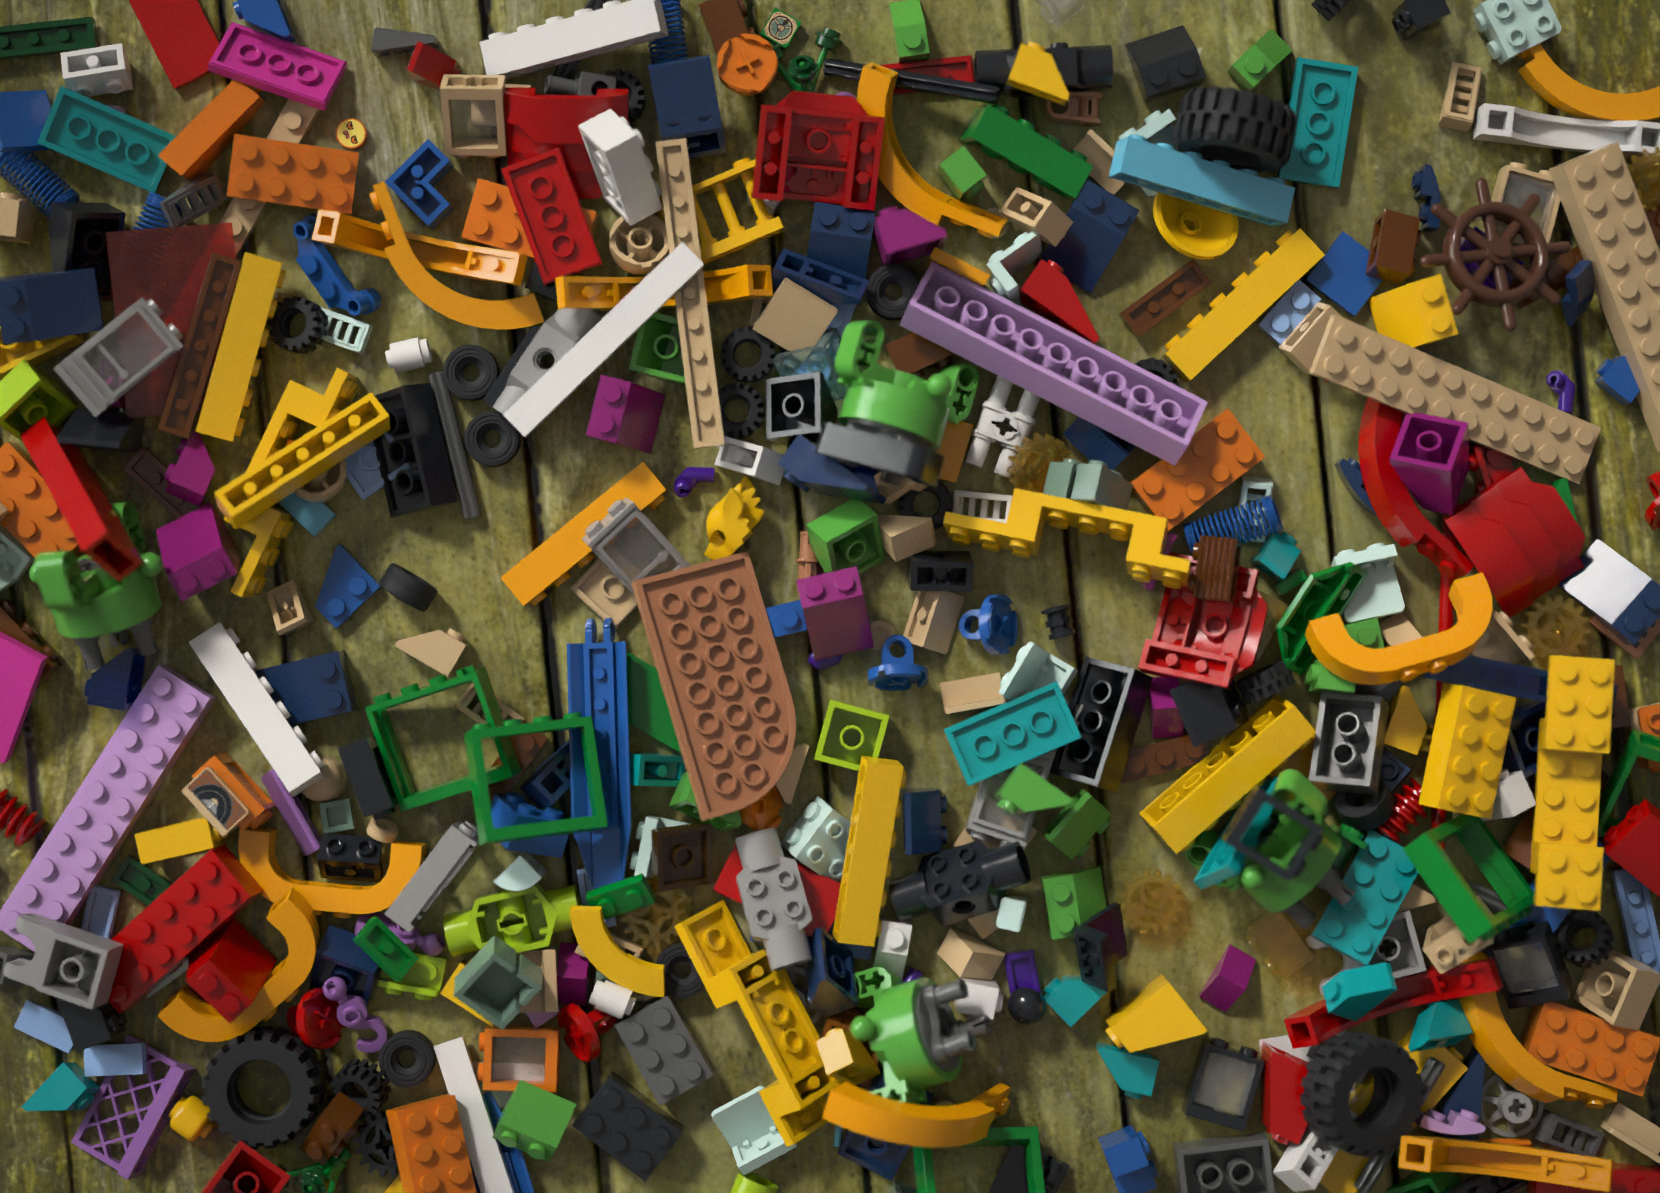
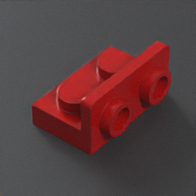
[1469,444,1514,494]

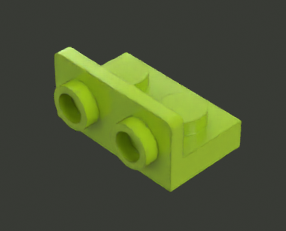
[377,950,448,1001]

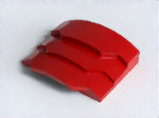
[504,87,629,199]
[751,91,885,210]
[1442,466,1586,618]
[1138,552,1268,689]

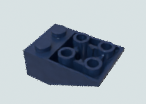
[648,55,727,159]

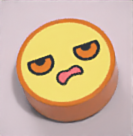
[336,118,368,150]

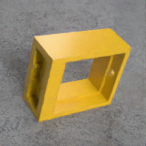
[134,817,229,864]

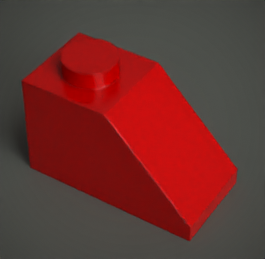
[407,41,462,91]

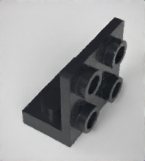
[1073,902,1128,992]

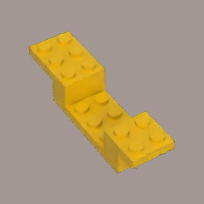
[223,368,359,597]
[943,488,1191,589]
[1530,655,1615,911]
[674,899,843,1147]

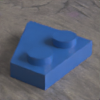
[315,544,381,629]

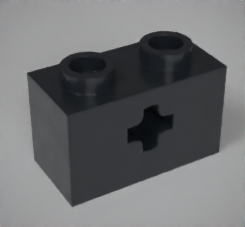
[1392,0,1451,40]
[907,550,973,592]

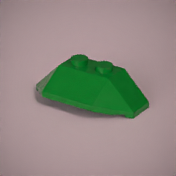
[1276,562,1369,675]

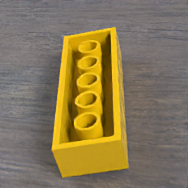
[1139,694,1317,854]

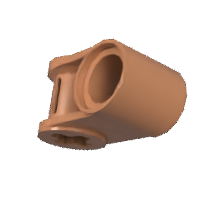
[1043,91,1103,127]

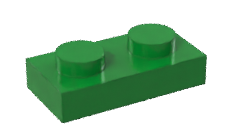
[586,873,656,920]
[353,916,419,982]

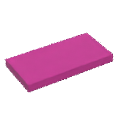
[208,22,347,111]
[0,631,48,764]

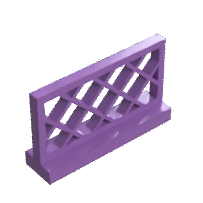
[71,1034,196,1180]

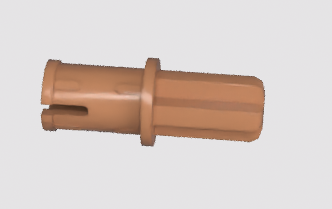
[796,531,820,590]

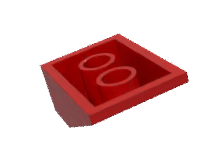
[1019,259,1099,344]

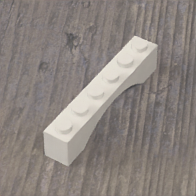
[1473,103,1660,160]

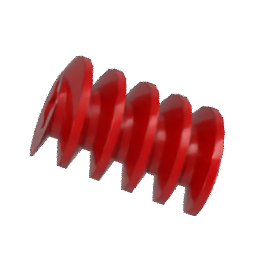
[1375,778,1436,844]
[0,788,46,847]

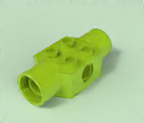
[443,882,582,957]

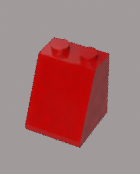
[186,917,277,1023]
[1261,1042,1308,1145]
[200,1140,291,1193]

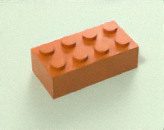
[227,134,359,215]
[461,178,599,275]
[1130,408,1265,531]
[0,442,82,558]
[1520,1001,1660,1097]
[386,1094,477,1193]

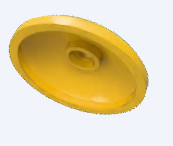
[1153,192,1239,260]

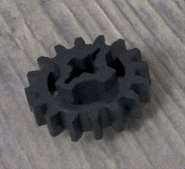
[353,1110,399,1177]

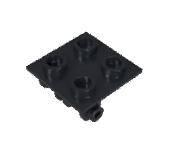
[988,1146,1070,1193]

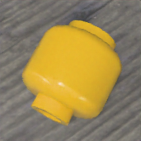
[168,1095,216,1142]

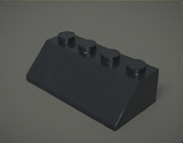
[373,383,458,518]
[1049,656,1153,794]

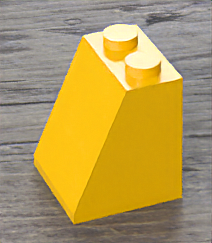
[1367,274,1458,348]
[1105,974,1207,1053]

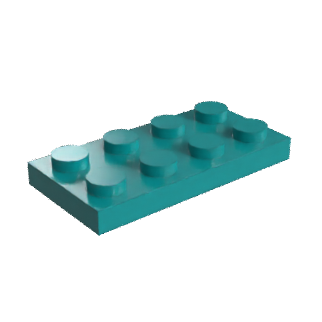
[1277,57,1358,189]
[37,86,176,193]
[943,681,1082,787]
[1193,775,1279,889]
[1311,830,1419,966]

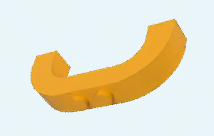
[1305,572,1492,685]
[238,827,427,918]
[157,887,320,1042]

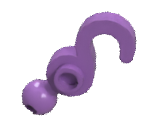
[355,912,445,956]
[323,976,387,1053]

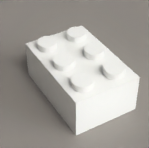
[578,109,663,226]

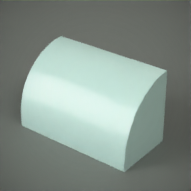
[494,852,548,891]

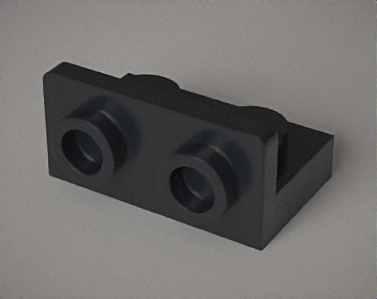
[317,833,383,882]

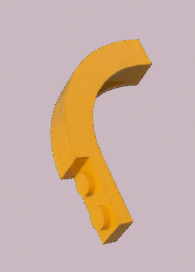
[1517,43,1660,122]
[857,62,1009,238]
[369,181,545,330]
[312,210,528,286]
[556,265,773,311]
[1454,950,1618,1109]
[822,1082,1011,1147]
[1399,1135,1614,1192]

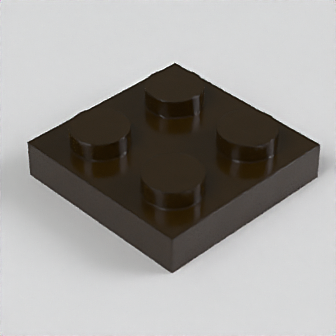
[652,822,713,892]

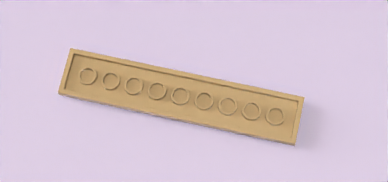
[1309,315,1601,484]

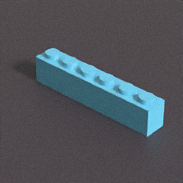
[1109,134,1295,227]

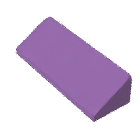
[261,769,321,856]

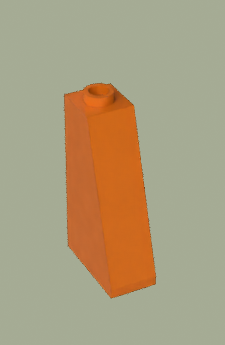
[158,80,266,181]

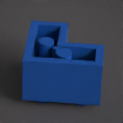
[385,139,454,230]
[491,792,569,858]
[1098,1125,1159,1193]

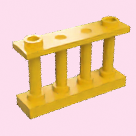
[657,157,786,265]

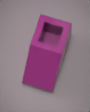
[163,430,215,507]

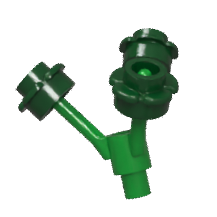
[770,27,843,92]
[276,1148,352,1193]

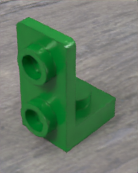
[1330,823,1368,871]

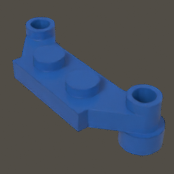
[293,213,381,316]

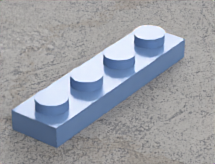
[1611,868,1660,987]

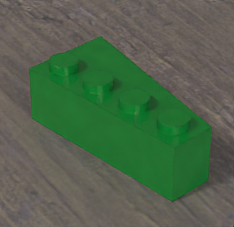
[958,103,1093,200]

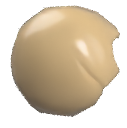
[301,756,348,803]

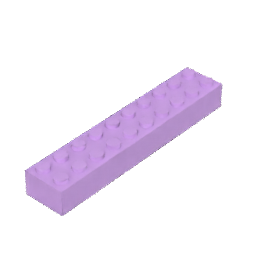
[899,261,1208,466]
[0,664,217,952]

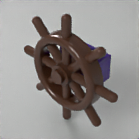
[1420,178,1571,331]

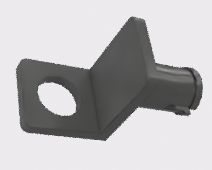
[544,71,616,96]

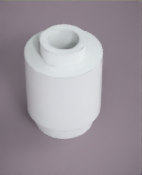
[385,337,432,373]
[588,980,636,1019]

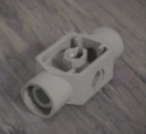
[493,309,603,414]
[735,828,813,971]

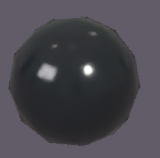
[1008,987,1046,1025]

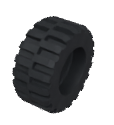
[1173,87,1297,172]
[202,1026,326,1149]
[1300,1032,1424,1158]

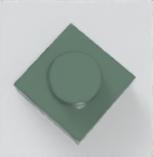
[319,798,356,833]

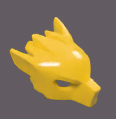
[704,476,765,560]

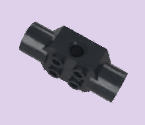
[975,43,1113,98]
[889,840,1031,926]

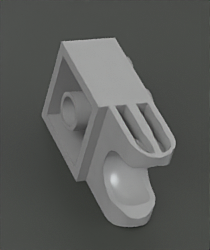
[1305,910,1427,995]
[3,913,124,1010]

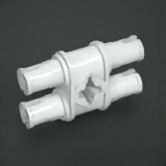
[965,376,1040,479]

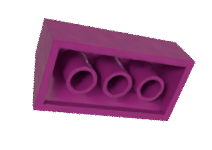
[873,206,947,266]

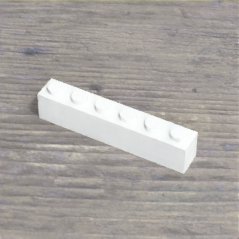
[479,0,669,80]
[189,622,324,797]

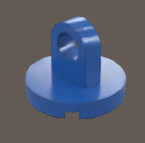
[959,594,1018,655]
[868,634,928,691]

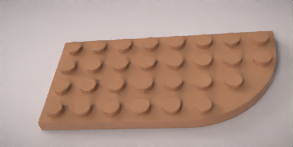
[631,551,796,821]

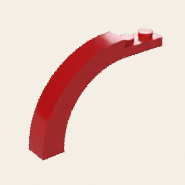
[1358,398,1474,580]
[1284,957,1503,1049]

